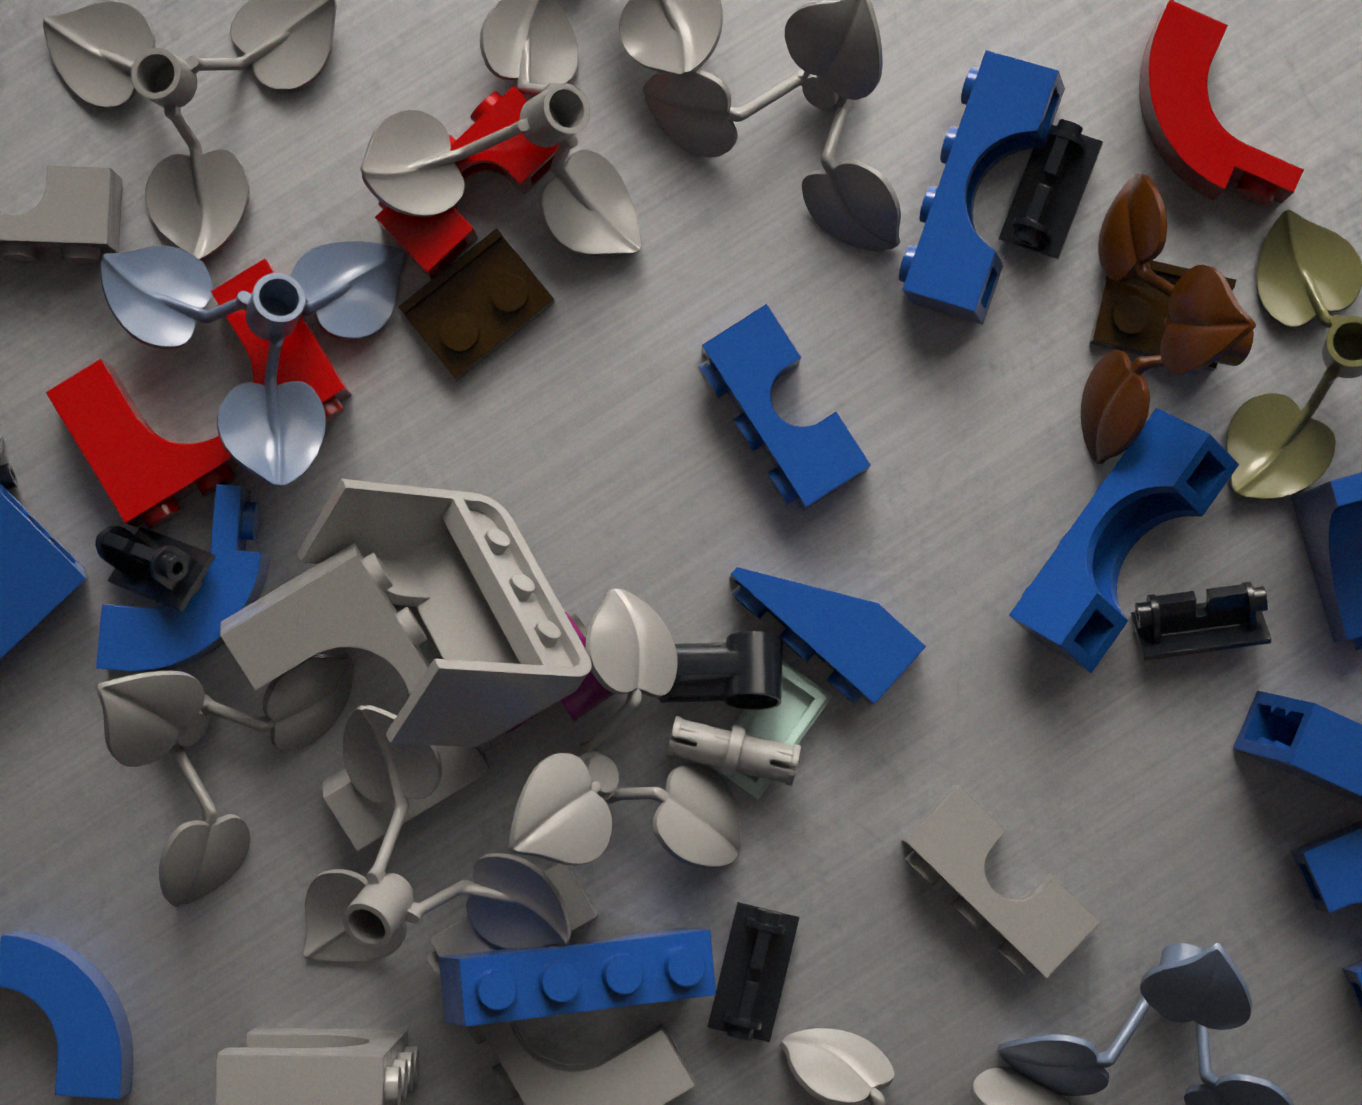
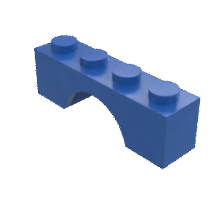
[899,50,1065,325]
[1009,408,1239,673]
[438,928,716,1027]

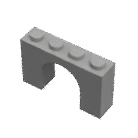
[220,542,493,851]
[427,863,695,1105]
[215,1028,419,1105]

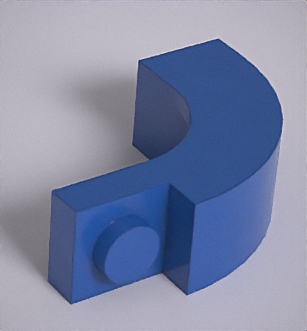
[96,484,271,672]
[0,930,133,1099]

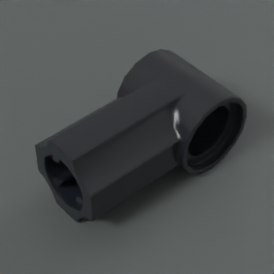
[657,631,783,710]

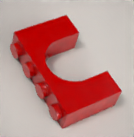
[45,258,352,530]

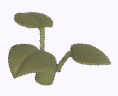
[1226,210,1362,500]

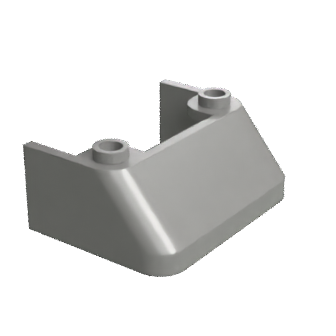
[297,479,591,747]

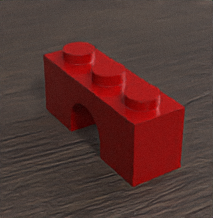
[375,86,558,280]

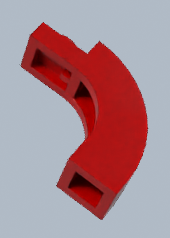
[1139,0,1304,205]

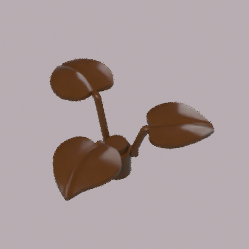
[1081,173,1256,465]

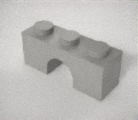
[0,166,122,264]
[902,785,1101,978]

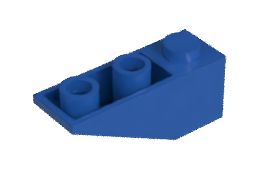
[730,567,926,705]

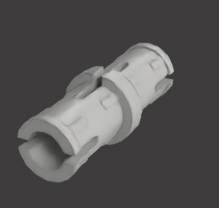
[666,716,801,786]

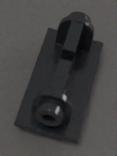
[999,119,1103,260]
[95,525,216,612]
[1131,581,1271,661]
[707,902,800,1042]

